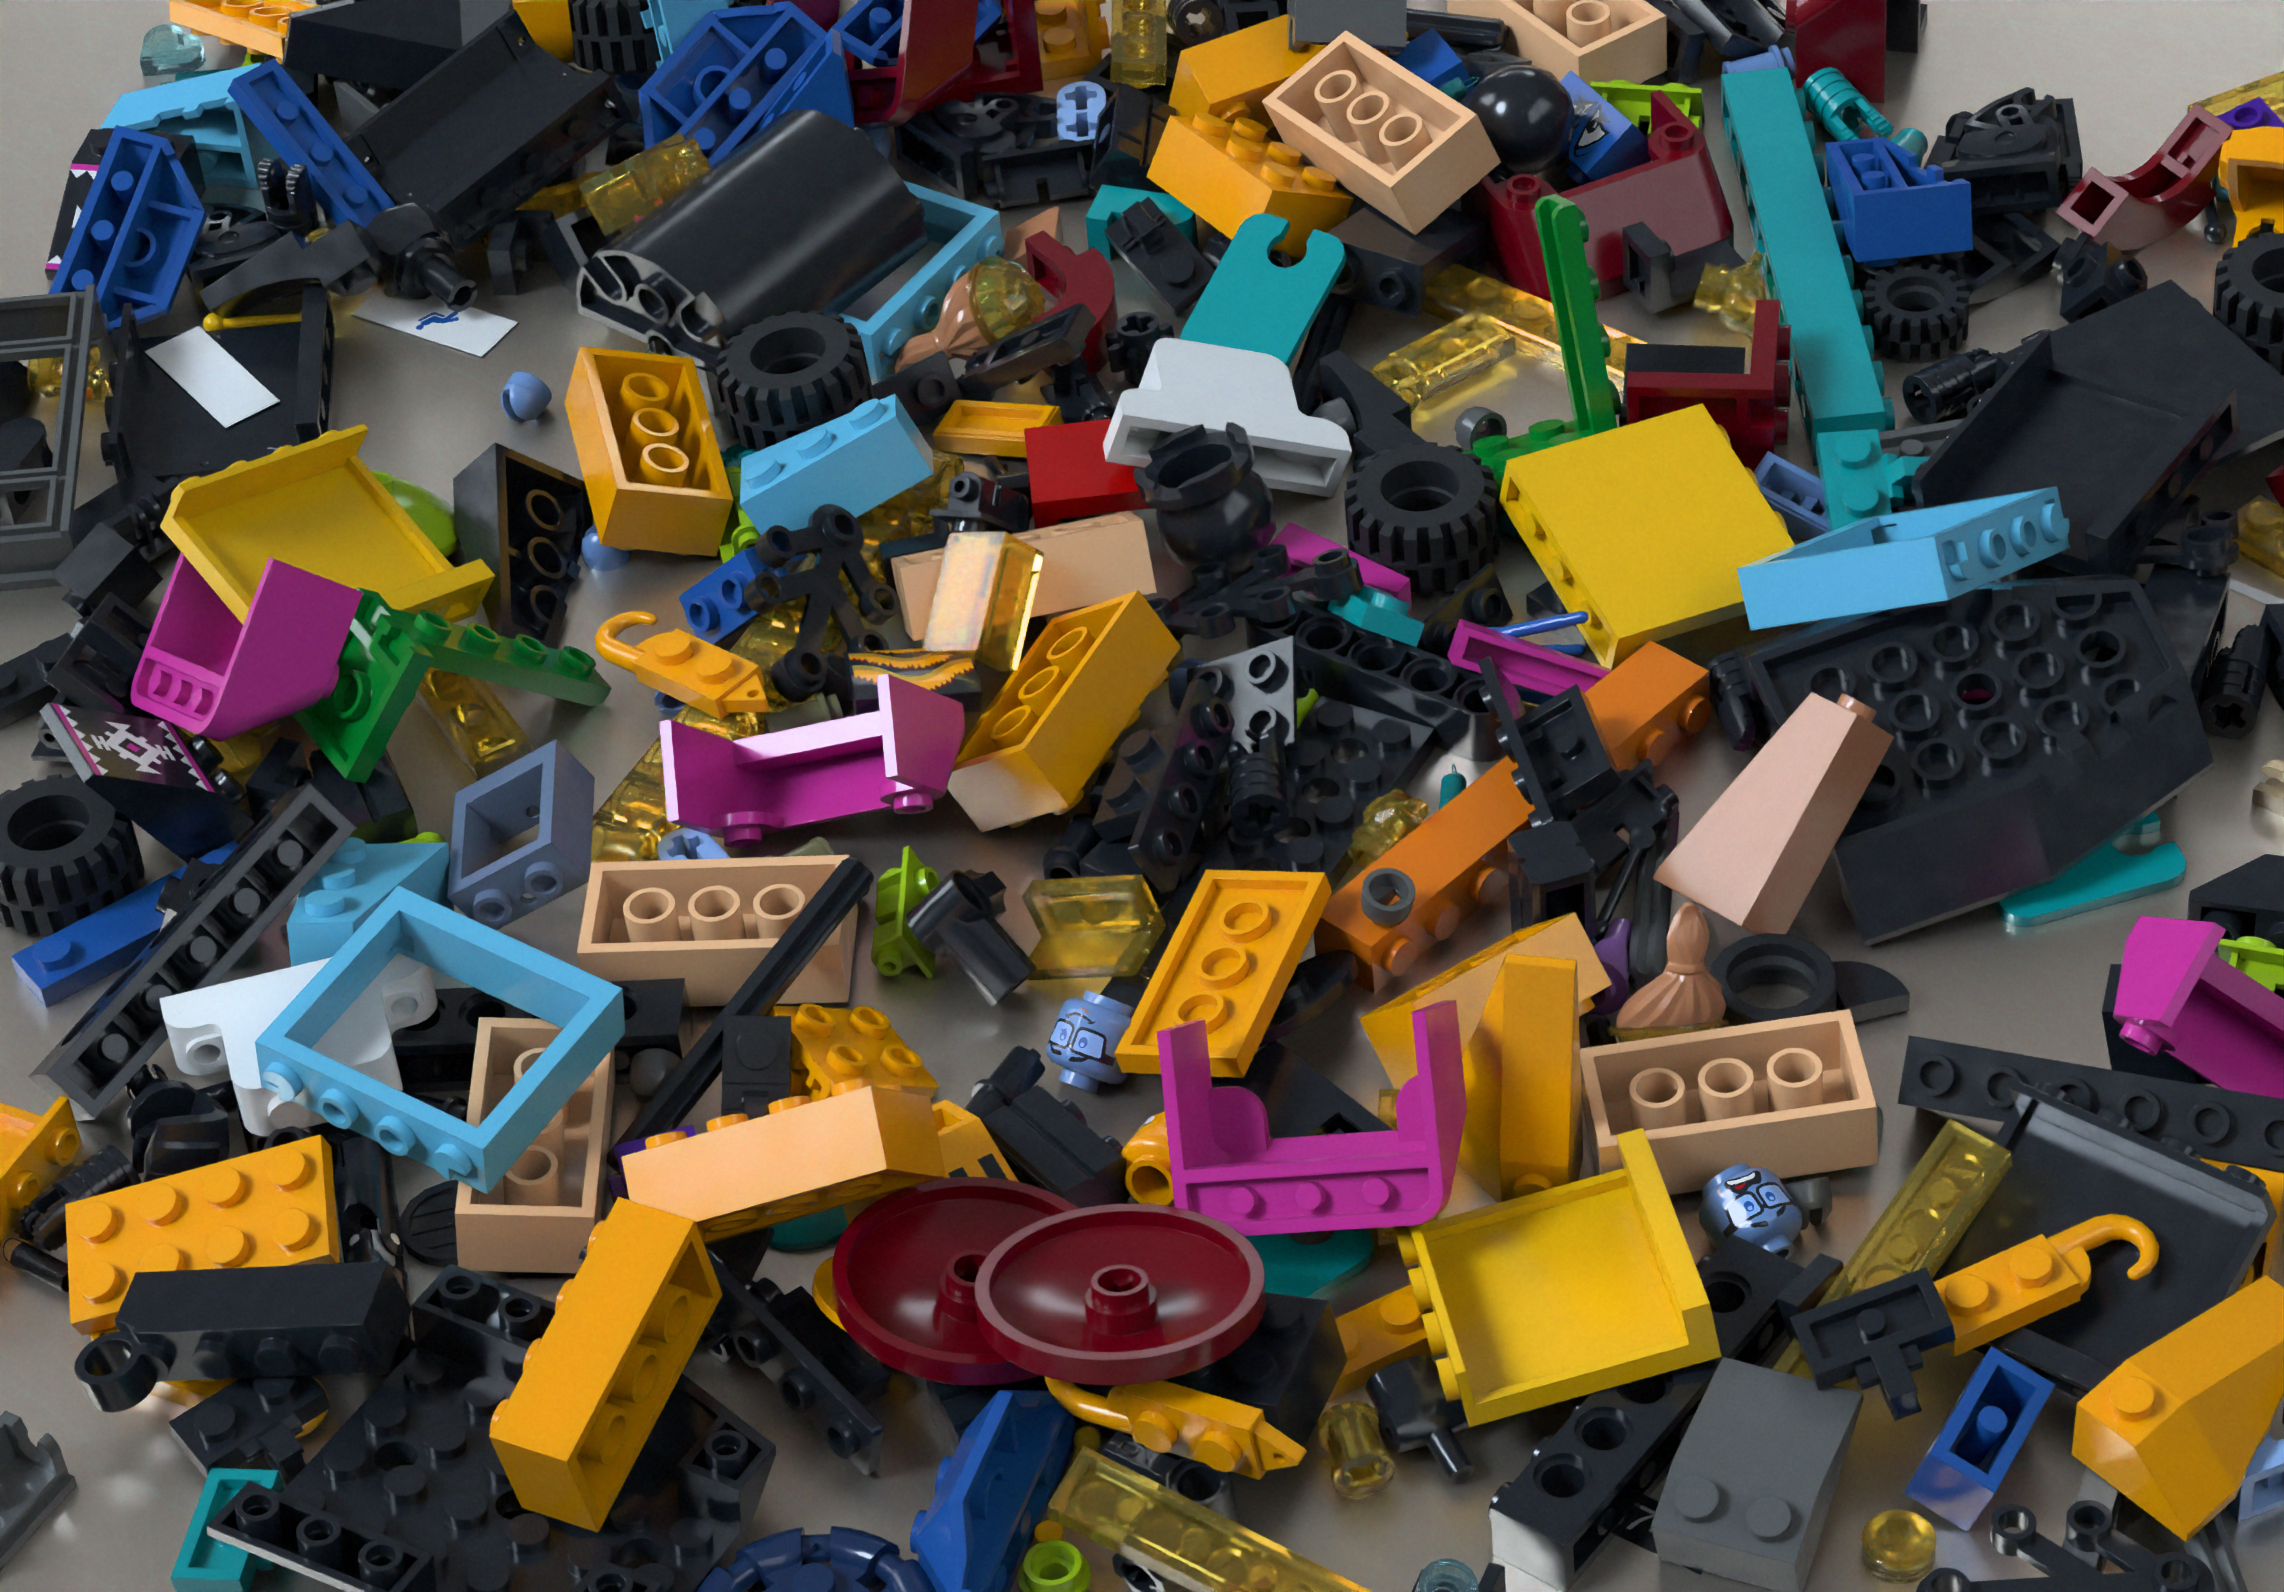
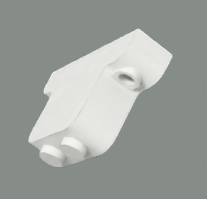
[1103,338,1352,498]
[159,952,438,1136]

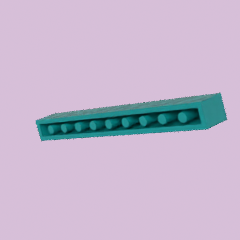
[1721,67,1895,466]

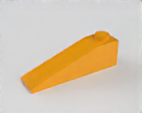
[2071,1275,2284,1543]

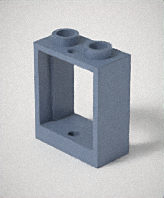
[447,739,595,930]

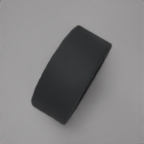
[1710,933,1837,1029]

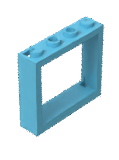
[838,181,1005,381]
[1737,486,2070,630]
[255,886,625,1194]

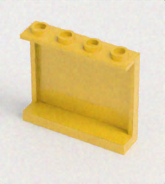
[1499,403,1795,670]
[160,423,495,625]
[1394,1127,1722,1427]

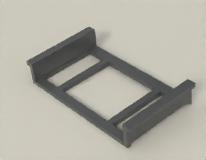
[0,284,109,591]

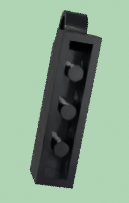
[74,1261,412,1413]

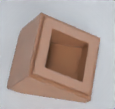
[1002,206,1063,273]

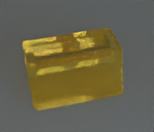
[923,531,1044,671]
[1022,874,1166,980]

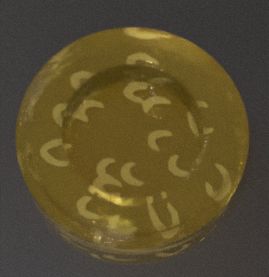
[1861,1510,1936,1584]

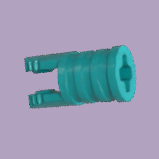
[1802,67,1894,141]

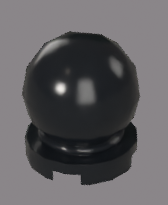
[1466,65,1577,184]
[1133,422,1276,576]

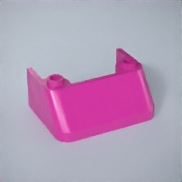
[131,552,363,742]
[659,674,966,848]
[2113,916,2284,1099]
[1157,1000,1467,1236]

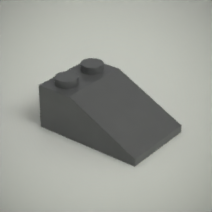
[1651,1357,1864,1592]

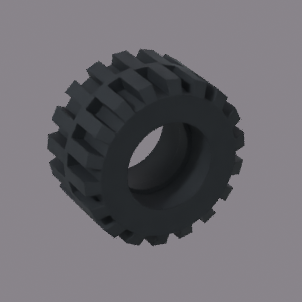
[568,0,661,74]
[2213,232,2284,375]
[716,311,875,451]
[1344,442,1500,596]
[0,774,144,937]

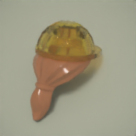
[895,256,1046,373]
[1607,902,1729,1043]

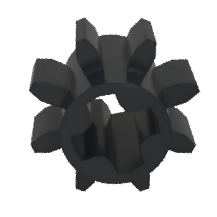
[1105,312,1175,384]

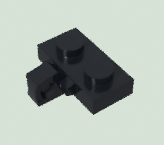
[1789,1267,1956,1421]
[168,1375,330,1487]

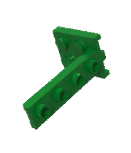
[1462,194,1621,503]
[292,587,612,784]

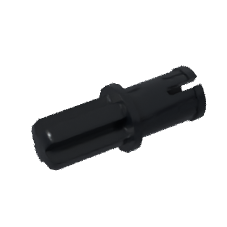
[964,1046,1045,1120]

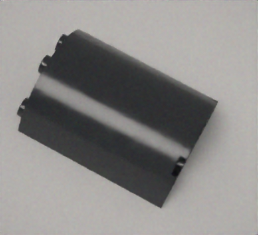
[576,109,929,376]

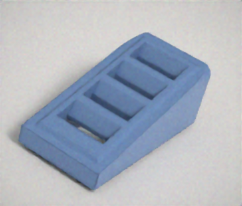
[1753,451,1829,540]

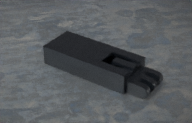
[1212,1040,1393,1138]

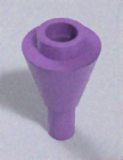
[1587,918,1632,1015]

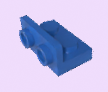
[678,543,808,646]

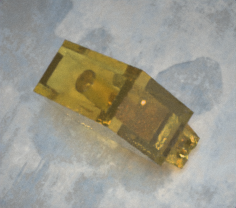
[578,132,710,236]

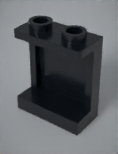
[1327,204,1489,318]

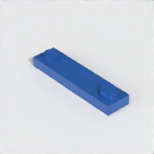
[227,58,396,228]
[11,840,238,1008]

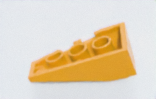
[1457,953,1583,1203]

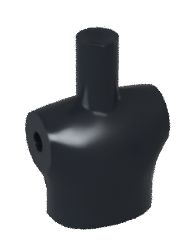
[1365,1354,1474,1484]

